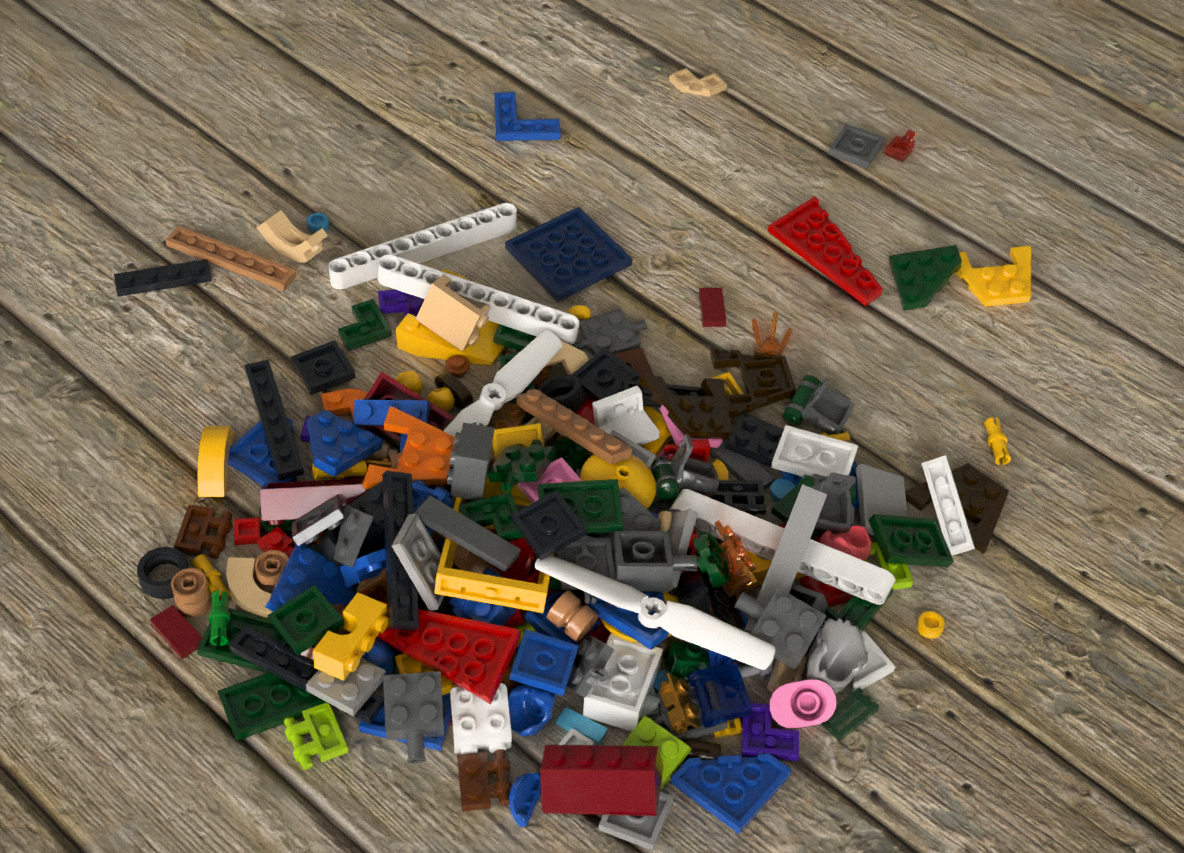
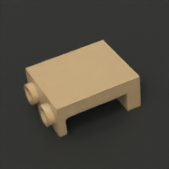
[416,274,490,351]

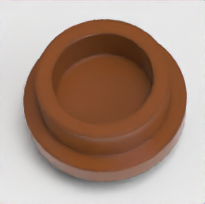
[445,355,470,378]

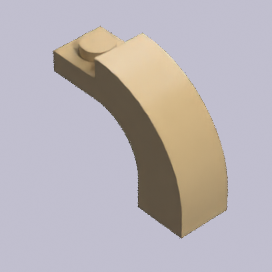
[256,210,328,263]
[226,557,273,618]

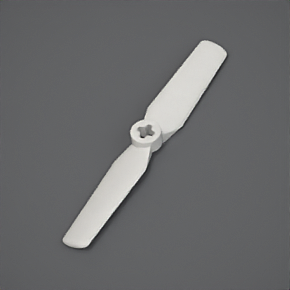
[444,329,562,437]
[535,555,775,670]

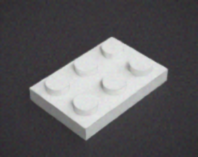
[771,425,858,482]

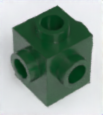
[664,642,710,683]

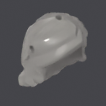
[807,618,868,693]

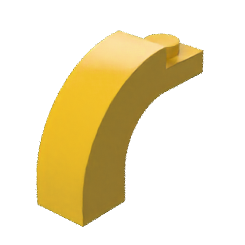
[198,426,235,497]

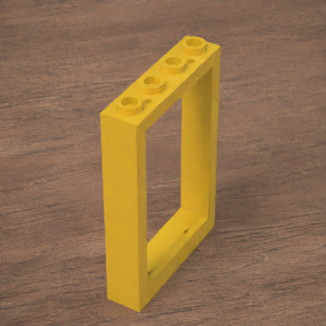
[434,475,554,613]

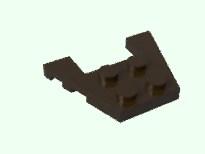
[710,347,796,418]
[639,376,732,439]
[905,463,1009,554]

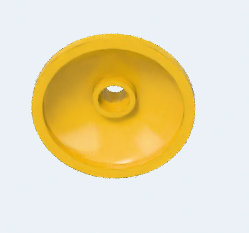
[580,454,656,510]

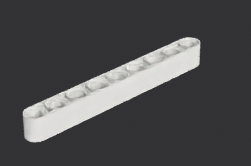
[329,203,517,289]
[377,255,579,345]
[669,489,895,605]

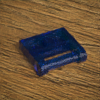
[688,662,753,728]

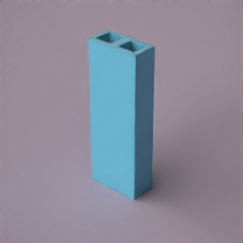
[556,707,608,745]

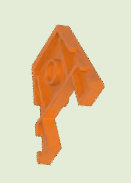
[363,406,457,489]

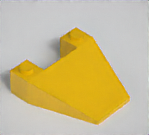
[396,269,506,366]

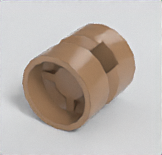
[255,550,289,593]
[171,568,212,618]
[547,590,599,643]

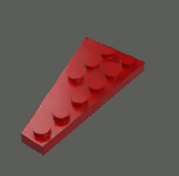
[768,196,883,306]
[377,601,521,704]

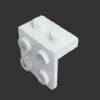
[592,386,660,446]
[450,683,512,754]

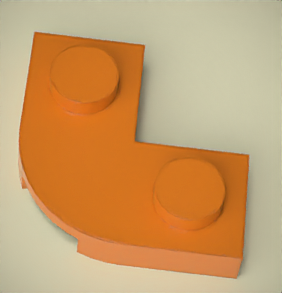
[320,388,375,429]

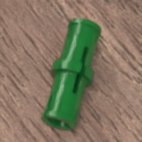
[209,590,231,646]

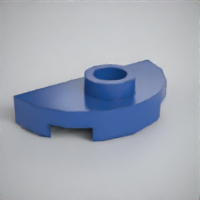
[509,773,541,827]

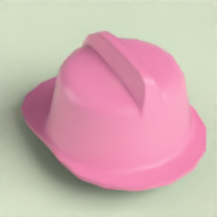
[770,680,836,728]

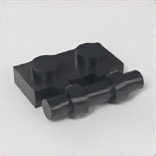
[712,480,766,516]

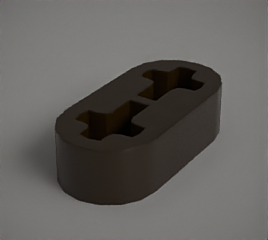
[435,371,473,410]

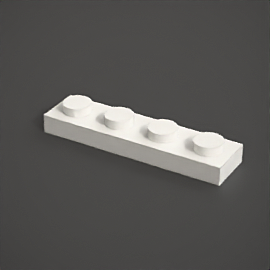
[922,455,975,556]

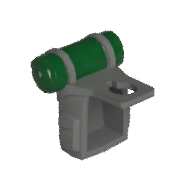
[782,375,855,435]
[651,435,719,500]
[798,473,856,533]

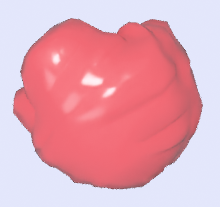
[819,525,872,561]

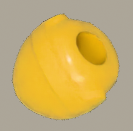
[395,371,422,395]
[428,387,455,413]

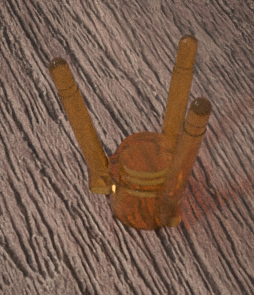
[752,311,792,356]

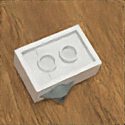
[583,634,663,731]

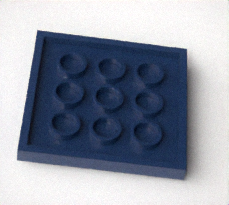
[505,207,632,302]

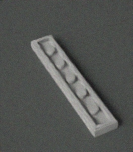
[744,484,827,634]

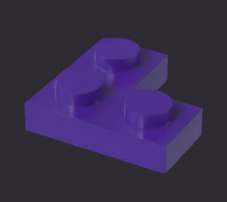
[378,289,425,317]
[741,702,799,761]

